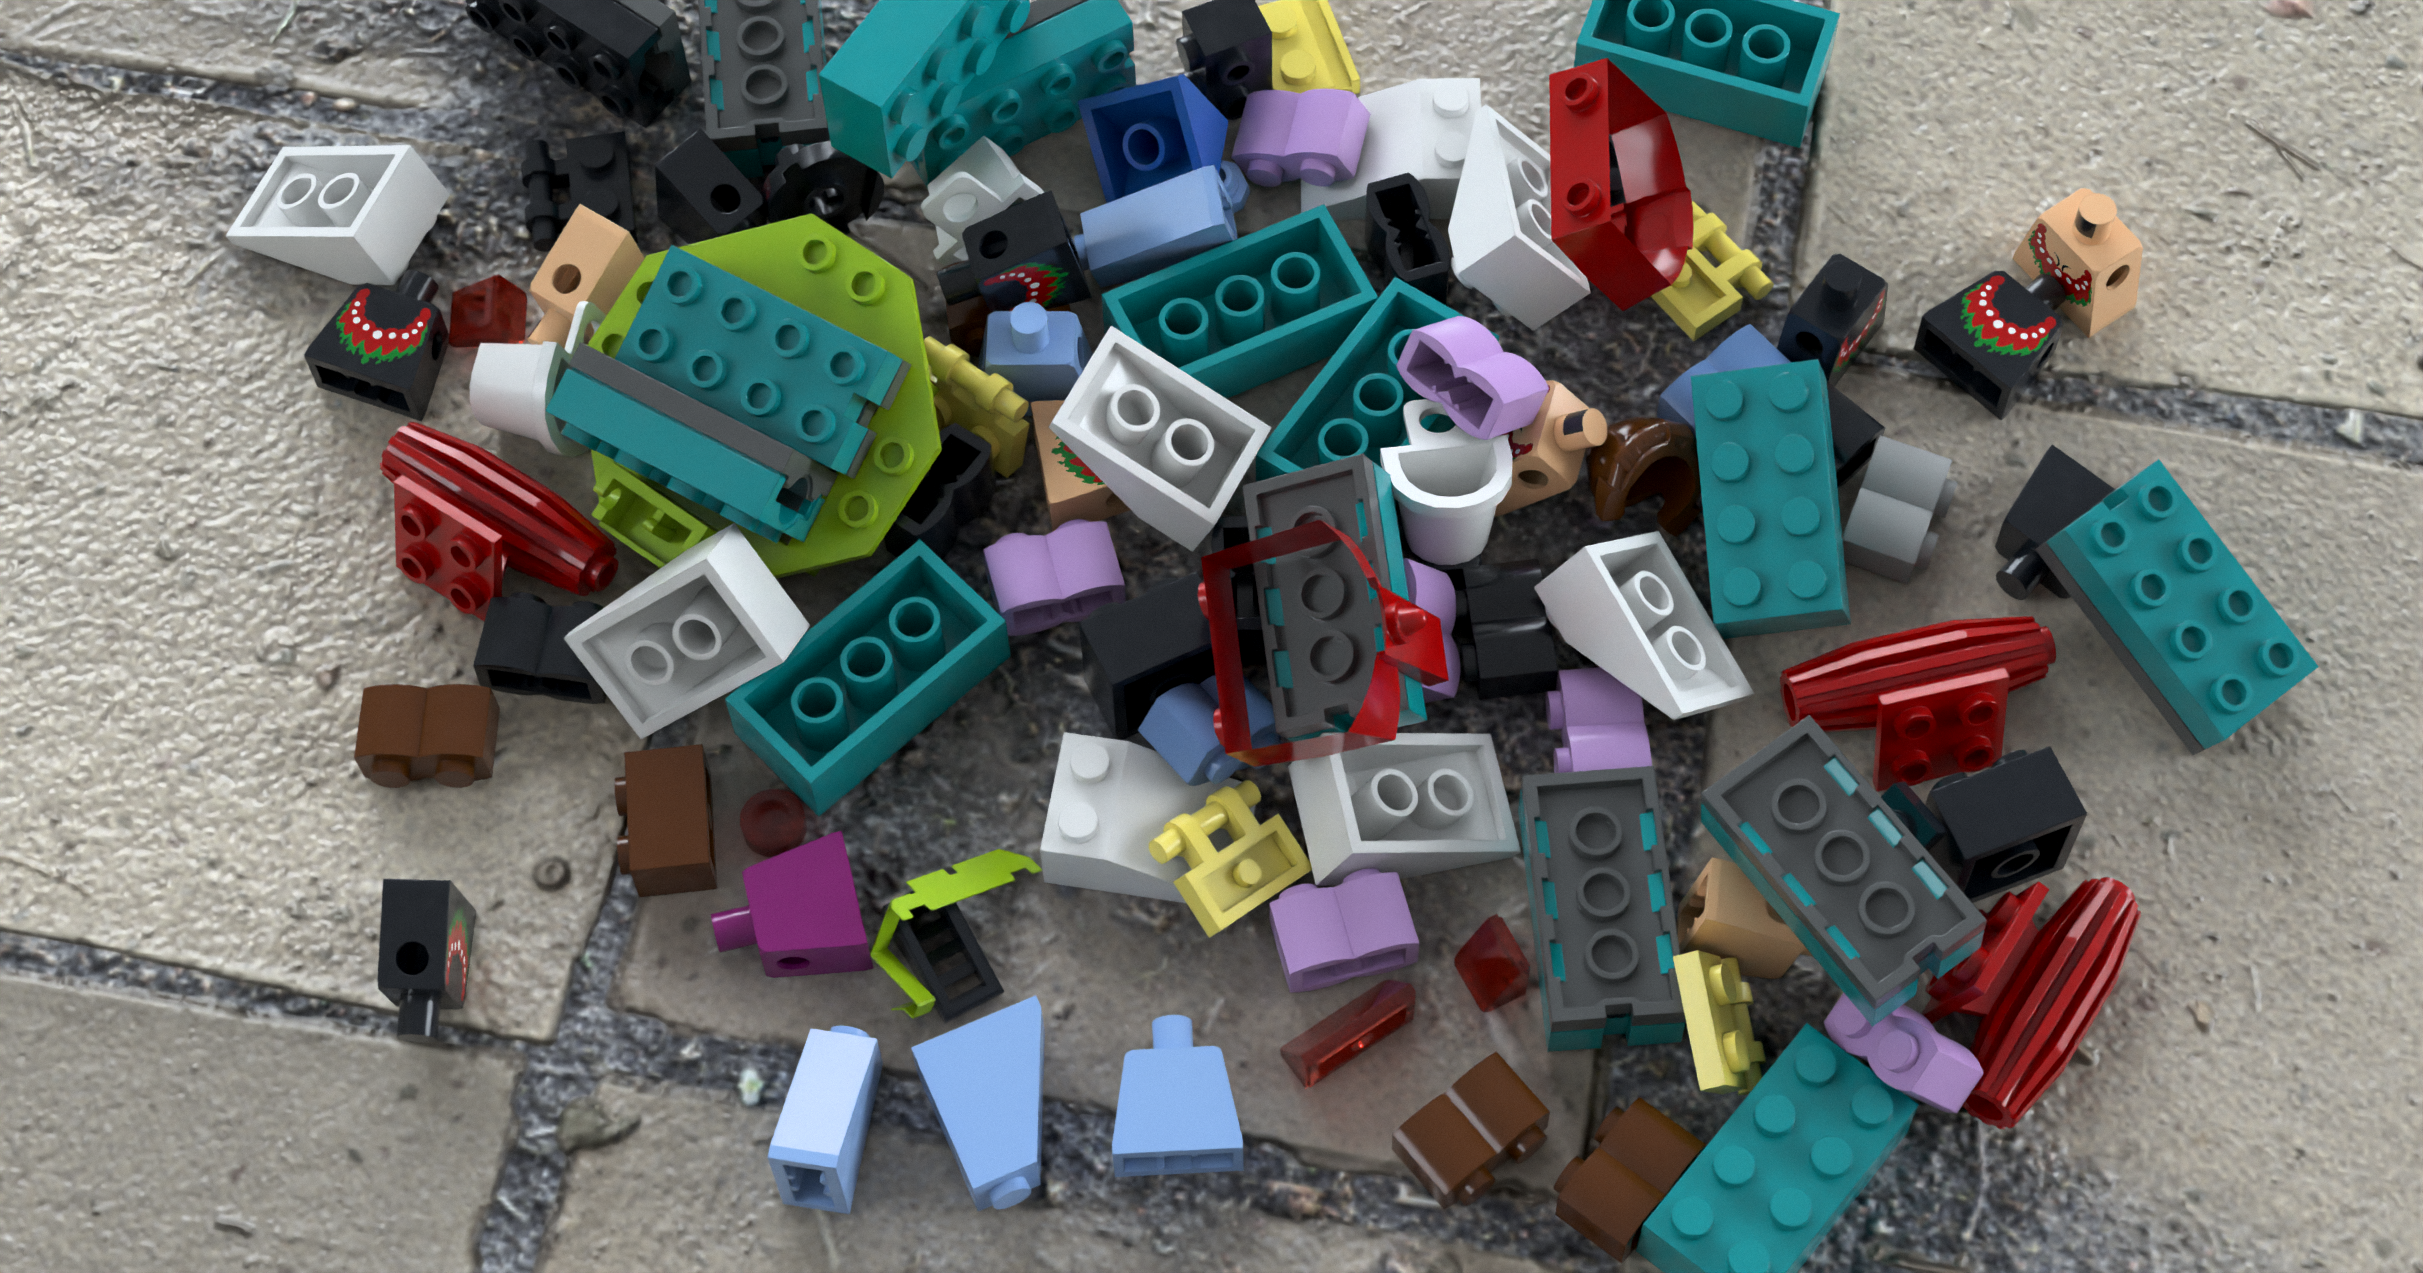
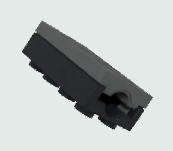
[465,0,691,128]

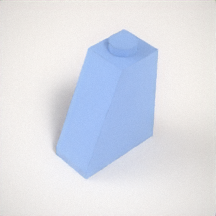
[1074,165,1238,288]
[911,995,1045,1211]
[767,1025,883,1214]

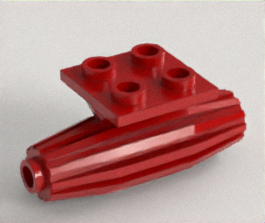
[380,422,619,622]
[1780,616,2056,792]
[1921,877,2141,1129]

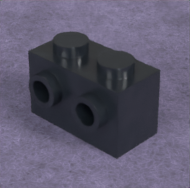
[1176,0,1272,120]

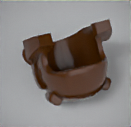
[1585,417,1701,537]

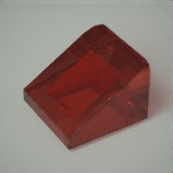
[448,274,527,348]
[1454,914,1530,1012]

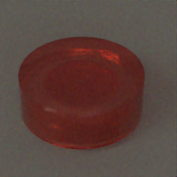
[740,789,807,857]

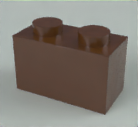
[614,744,718,898]

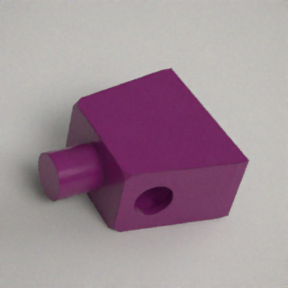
[711,831,874,978]

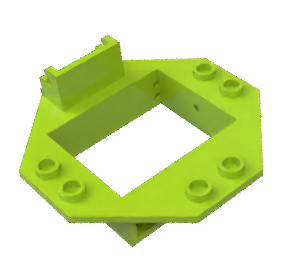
[587,213,942,579]

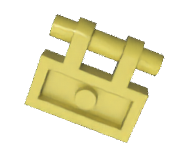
[1651,201,1774,342]
[924,336,1029,478]
[1149,780,1312,938]
[1673,950,1766,1095]

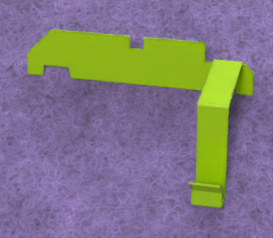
[870,849,1042,1019]

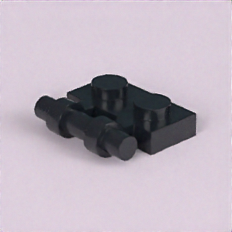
[521,131,638,252]

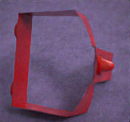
[1549,58,1694,311]
[1198,519,1449,767]

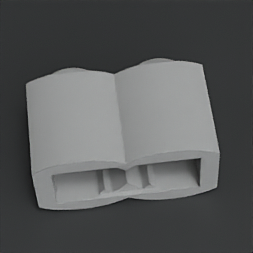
[1842,435,1958,584]

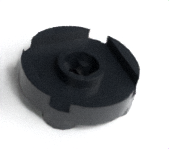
[761,141,884,235]

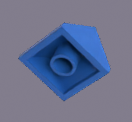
[1078,74,1229,203]

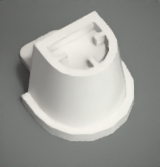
[921,136,1044,266]
[469,301,607,458]
[1380,399,1513,565]

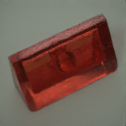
[1280,980,1416,1088]

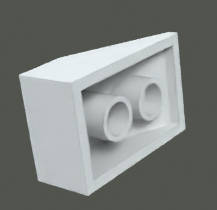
[1301,78,1481,220]
[1448,104,1591,331]
[226,145,450,285]
[1049,326,1272,552]
[564,523,810,739]
[1534,531,1755,720]
[1040,732,1256,903]
[1288,732,1521,886]

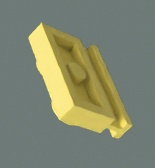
[1258,0,1360,94]

